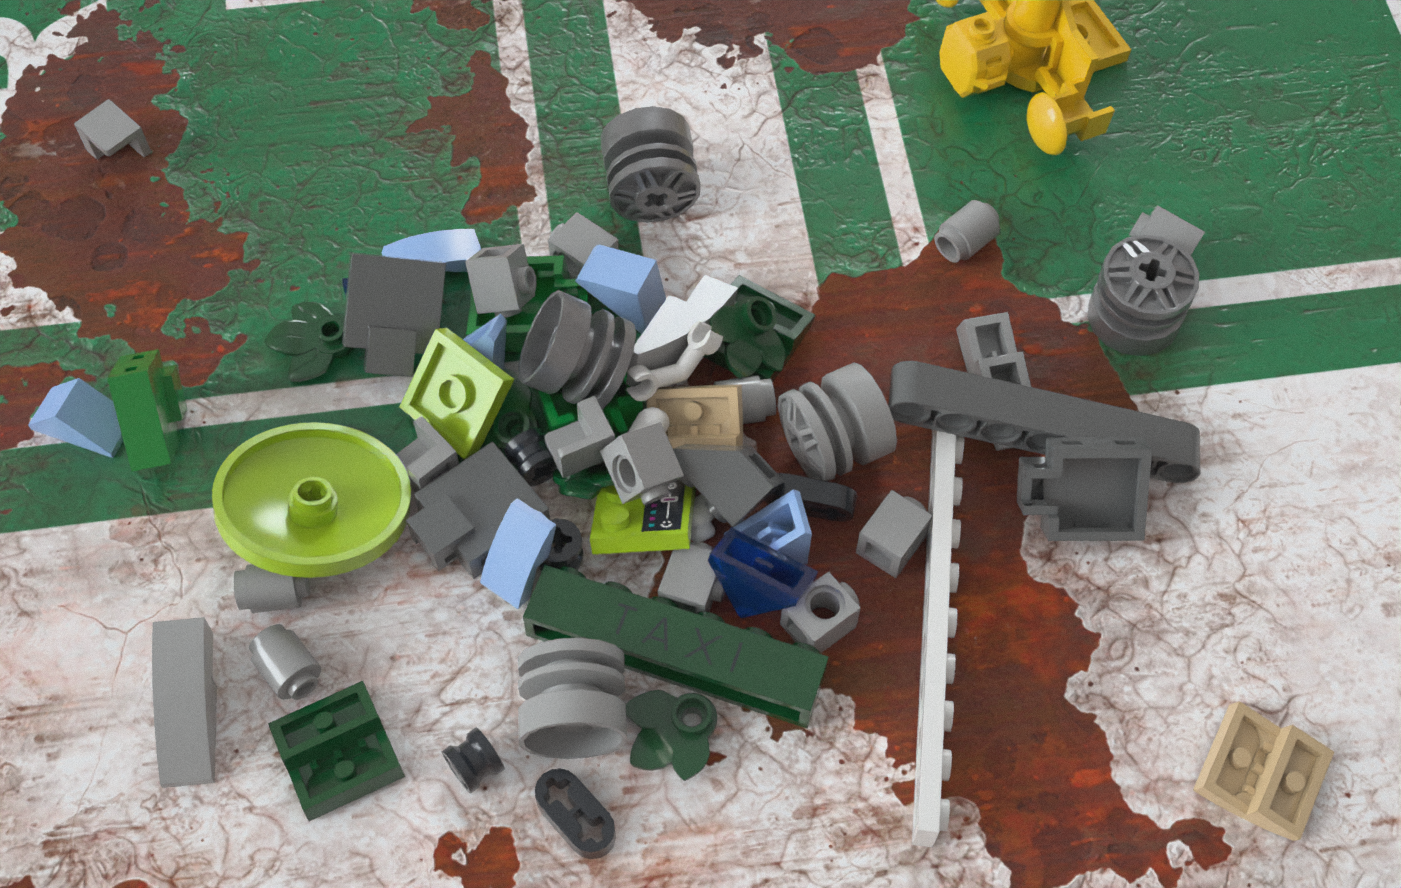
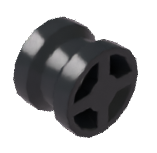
[504,428,558,487]
[538,518,584,571]
[441,727,505,794]

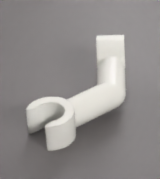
[626,320,723,401]

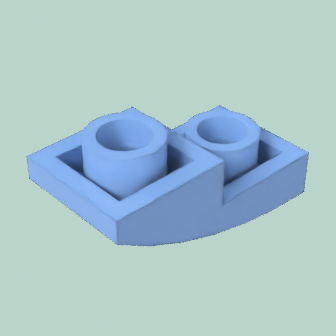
[382,229,481,272]
[480,498,556,609]

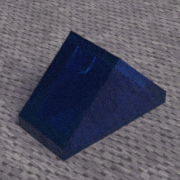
[708,527,818,618]

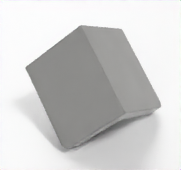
[74,99,151,159]
[545,396,615,478]
[396,416,459,492]

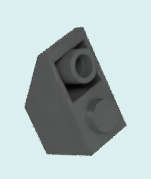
[673,444,784,527]

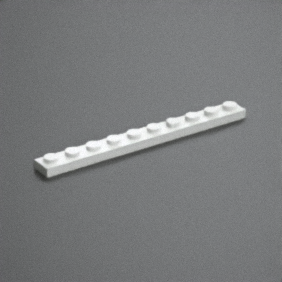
[912,430,964,847]

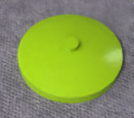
[212,422,411,578]

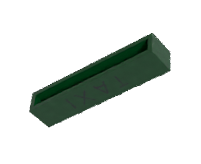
[523,565,829,729]

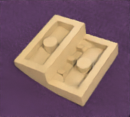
[647,384,743,449]
[1193,701,1334,841]

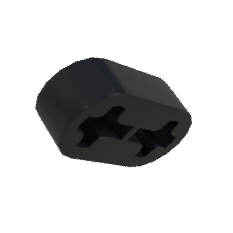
[765,473,858,522]
[535,768,616,859]

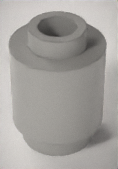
[934,200,1000,262]
[714,375,776,424]
[234,564,310,613]
[249,624,321,700]

